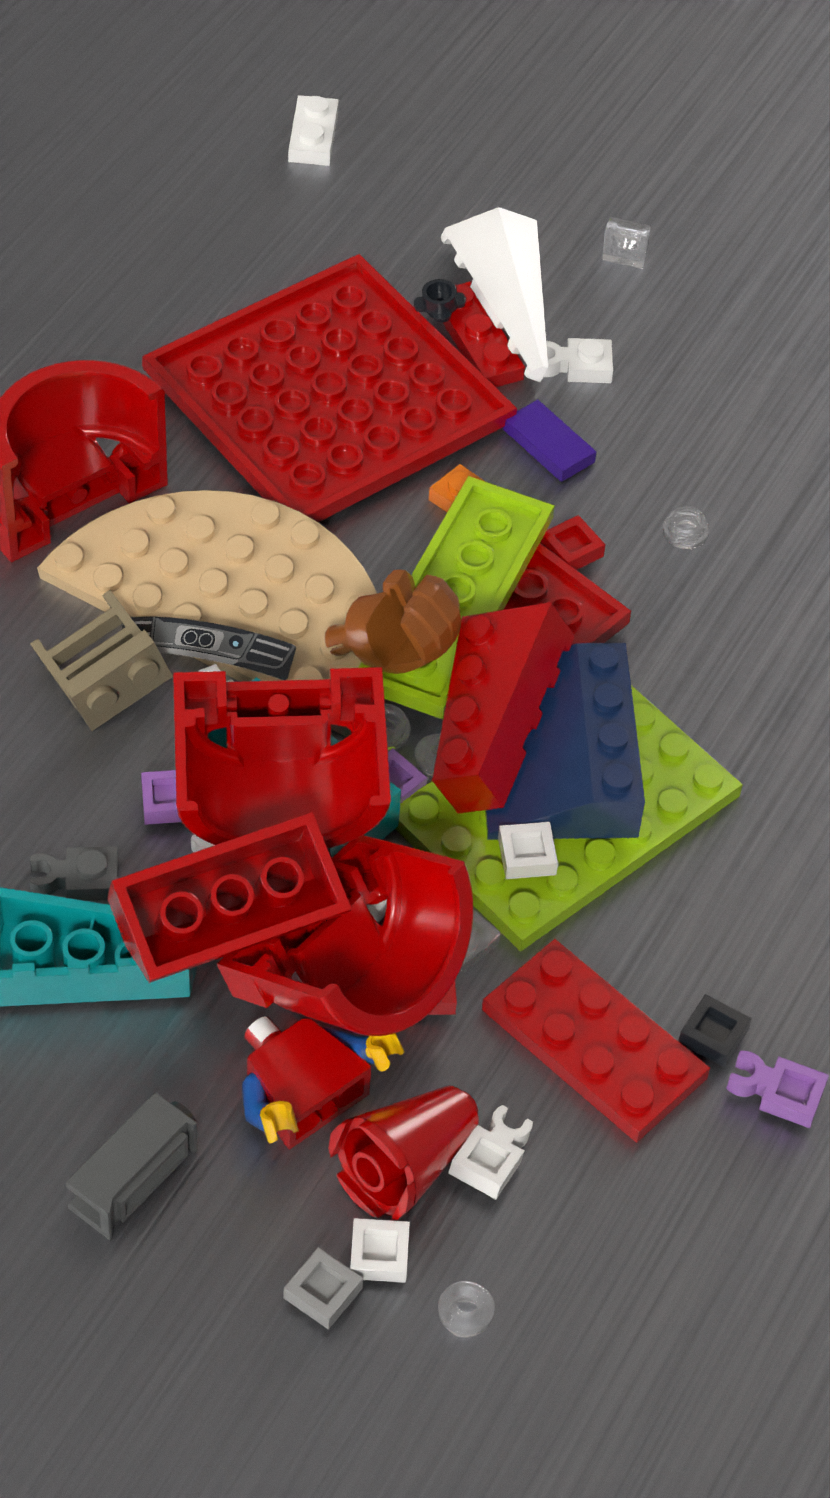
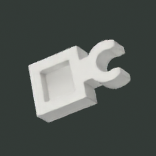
[544,338,613,383]
[448,1105,533,1200]

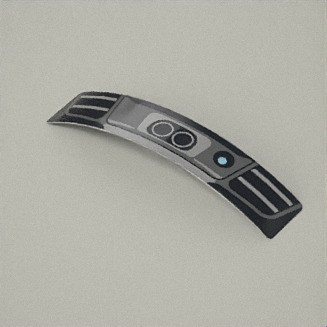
[121,616,296,680]

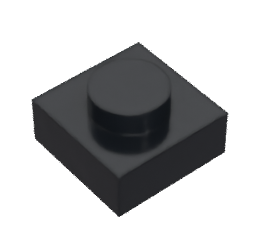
[678,994,752,1067]

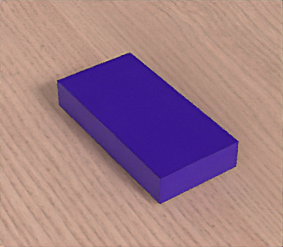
[503,399,597,482]

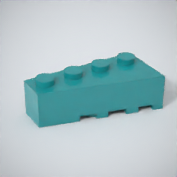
[0,887,198,1007]

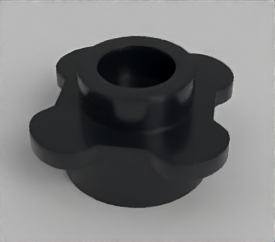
[414,279,466,323]

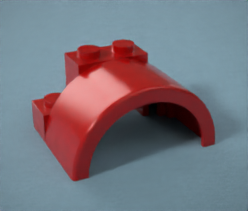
[0,360,168,563]
[173,667,391,849]
[217,835,473,1036]

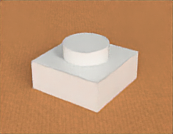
[498,822,558,879]
[350,1218,410,1283]

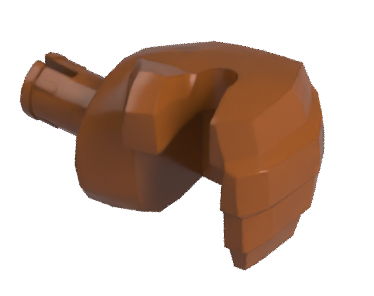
[325,569,461,674]

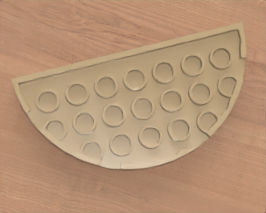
[37,490,377,737]

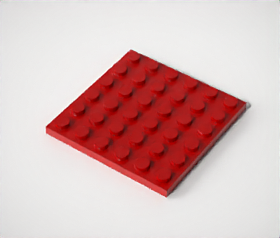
[142,254,517,522]

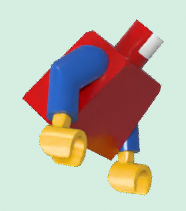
[242,1016,405,1150]

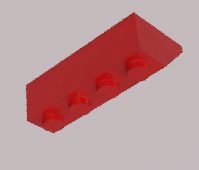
[107,812,352,983]

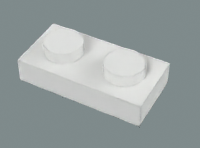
[288,95,339,166]

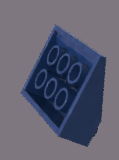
[485,643,645,840]

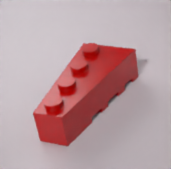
[432,602,575,814]

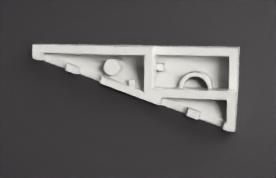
[441,207,548,382]

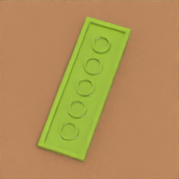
[358,476,555,720]

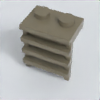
[30,590,173,731]

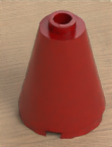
[328,1085,479,1221]

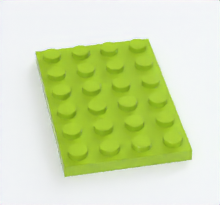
[395,685,743,952]

